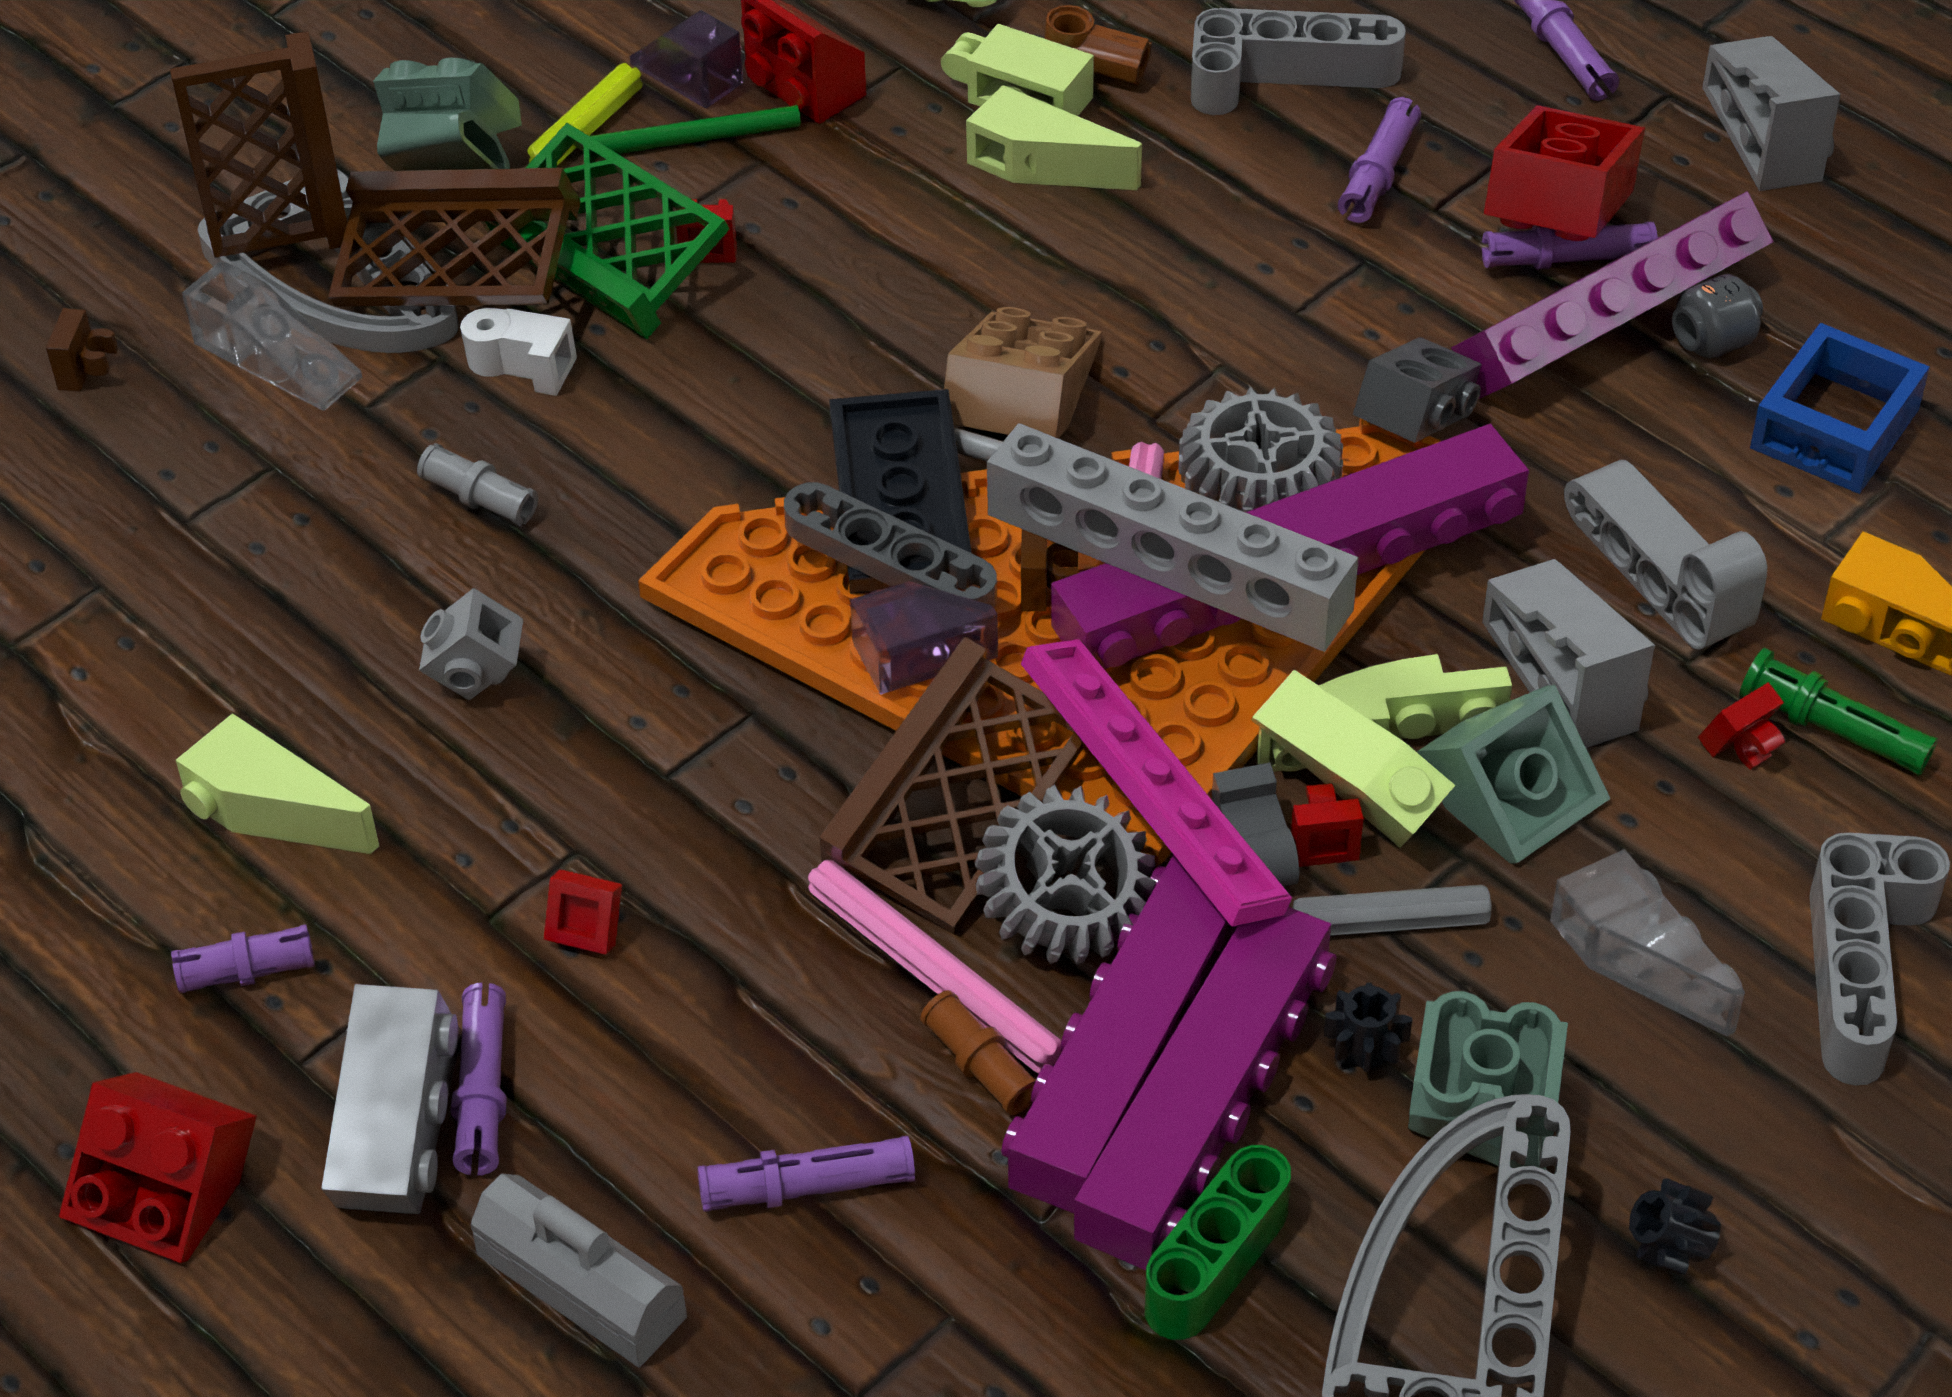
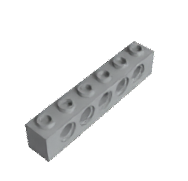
[987,423,1358,652]

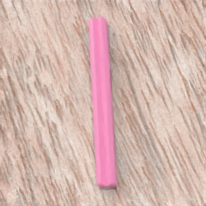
[808,860,1062,1073]

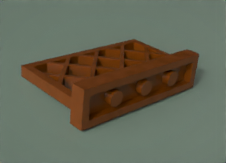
[170,31,347,258]
[328,168,581,306]
[819,637,1086,934]

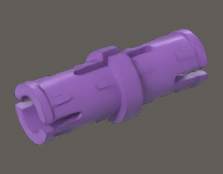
[171,924,315,993]

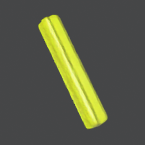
[527,63,643,166]

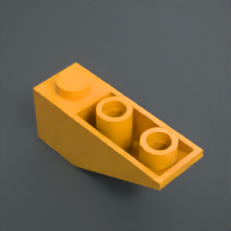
[1821,531,1952,676]

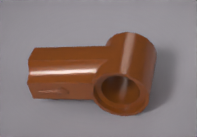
[1044,5,1152,86]

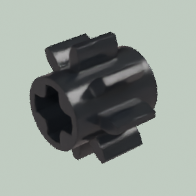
[1324,983,1412,1072]
[1629,1178,1721,1275]

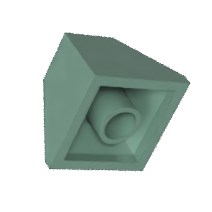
[1417,684,1611,863]

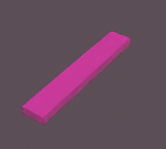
[1021,639,1292,927]

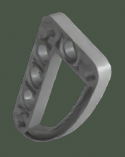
[198,170,459,353]
[1322,1094,1571,1397]

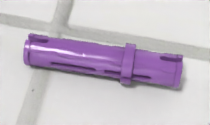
[1514,0,1620,101]
[1338,97,1421,223]
[1482,222,1658,270]
[451,983,507,1175]
[697,1136,915,1212]

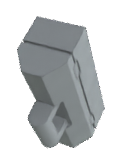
[471,1174,687,1368]

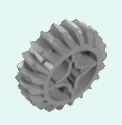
[1178,387,1343,512]
[975,784,1156,965]

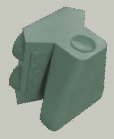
[373,58,522,171]
[1408,991,1568,1170]

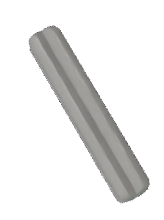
[1293,885,1492,936]

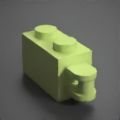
[941,24,1094,116]

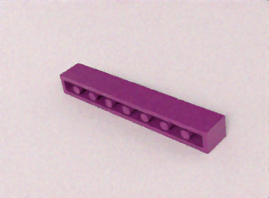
[1051,423,1529,669]

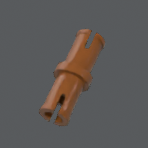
[920,990,1036,1115]

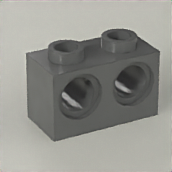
[1352,337,1482,443]

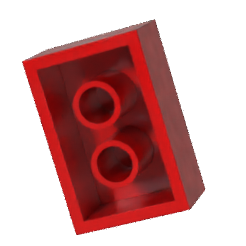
[1484,105,1645,241]

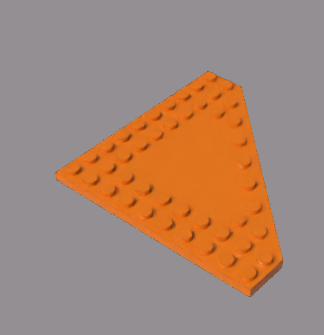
[638,418,1441,867]

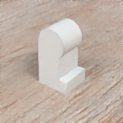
[460,308,577,396]

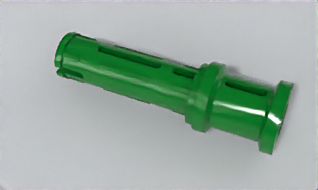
[1739,648,1938,776]

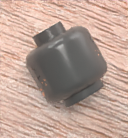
[1672,274,1763,359]

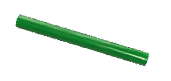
[590,105,801,154]

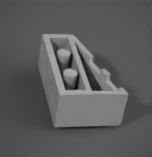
[1702,36,1841,191]
[1482,559,1655,748]
[321,984,462,1214]

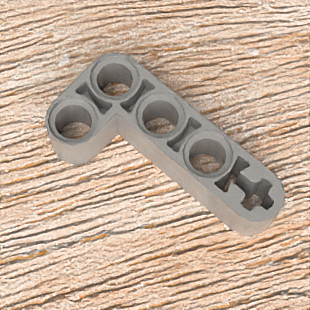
[1191,8,1406,115]
[1564,459,1767,650]
[1809,833,1950,1086]

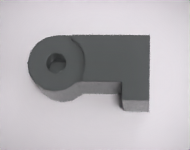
[1212,762,1299,887]

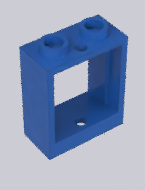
[1750,323,1930,494]

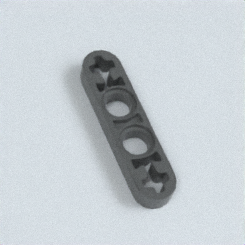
[784,482,997,619]

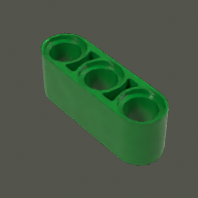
[1145,1145,1291,1340]

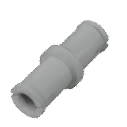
[417,443,539,526]

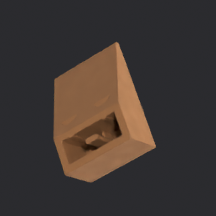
[944,307,1102,439]

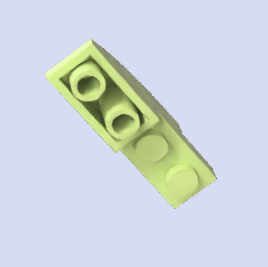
[1257,654,1512,772]

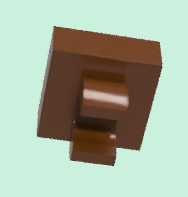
[46,308,118,392]
[1021,529,1078,611]

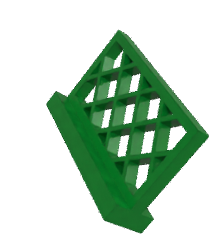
[481,123,730,339]

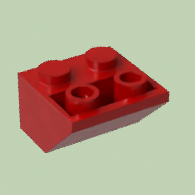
[741,0,867,124]
[59,1072,257,1263]

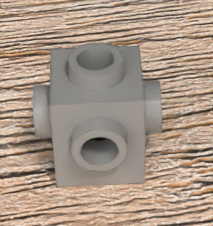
[419,588,523,700]

